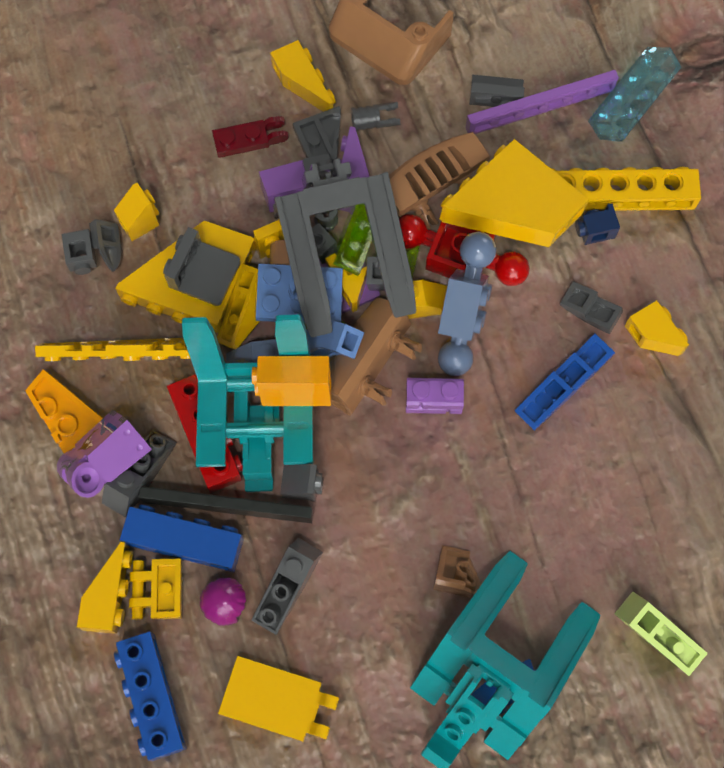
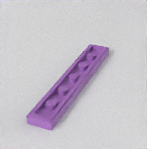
[466,70,619,134]

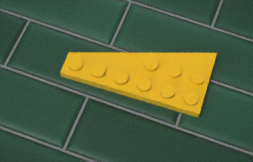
[35,337,190,361]

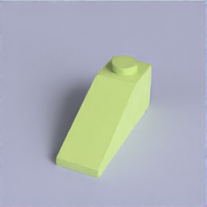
[615,591,708,676]

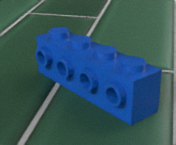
[114,631,187,761]

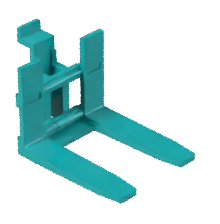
[182,315,313,492]
[410,551,601,768]

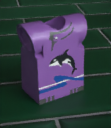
[57,410,152,498]

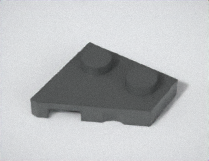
[293,106,341,163]

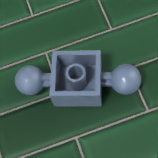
[438,232,496,376]

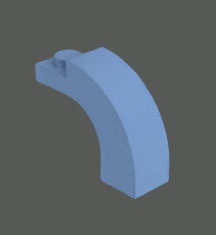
[306,321,364,359]

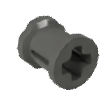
[314,209,338,232]

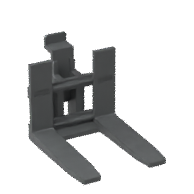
[273,154,416,337]

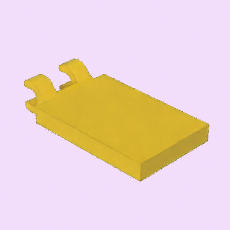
[218,656,339,742]

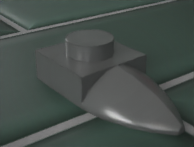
[89,219,121,272]

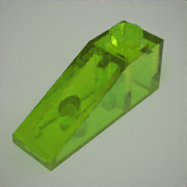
[333,204,372,276]

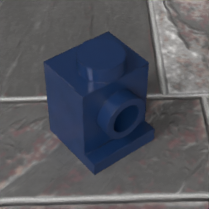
[575,203,620,245]

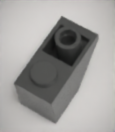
[280,464,324,501]

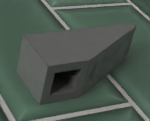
[101,429,176,517]
[251,538,323,635]

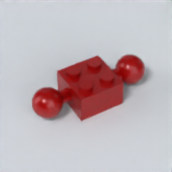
[399,214,530,286]

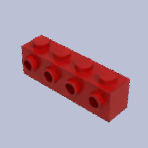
[167,374,243,493]

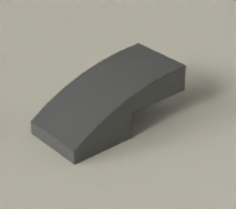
[560,281,623,334]

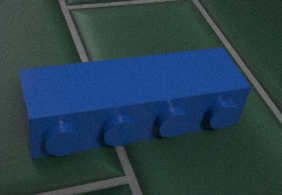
[120,505,244,573]

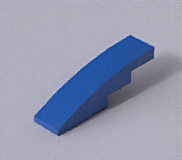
[514,334,616,431]

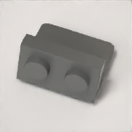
[163,227,240,306]

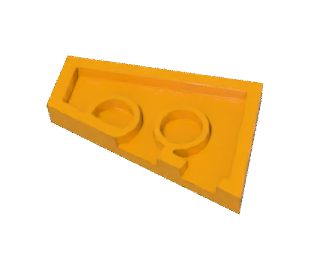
[25,369,103,453]

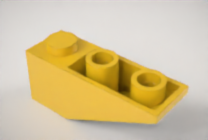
[270,40,336,112]
[77,542,133,634]

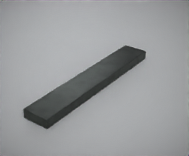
[139,486,313,524]

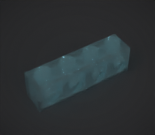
[588,47,681,142]

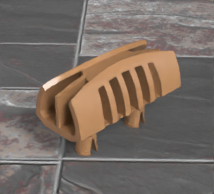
[389,132,490,230]
[330,298,422,416]

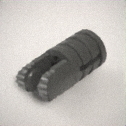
[351,102,401,131]

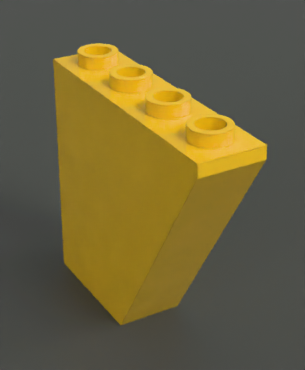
[439,139,589,247]
[115,221,256,333]

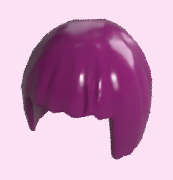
[199,578,246,626]

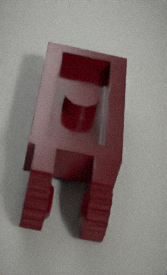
[212,116,289,158]

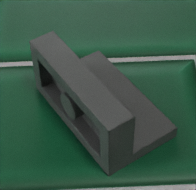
[469,74,525,107]

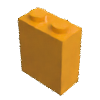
[252,356,332,406]

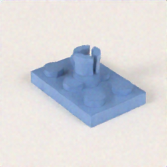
[256,264,343,323]

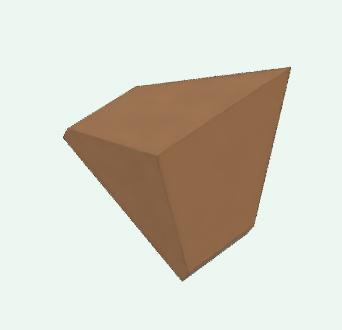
[433,545,481,598]

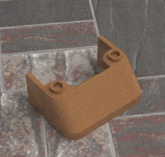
[329,0,454,85]

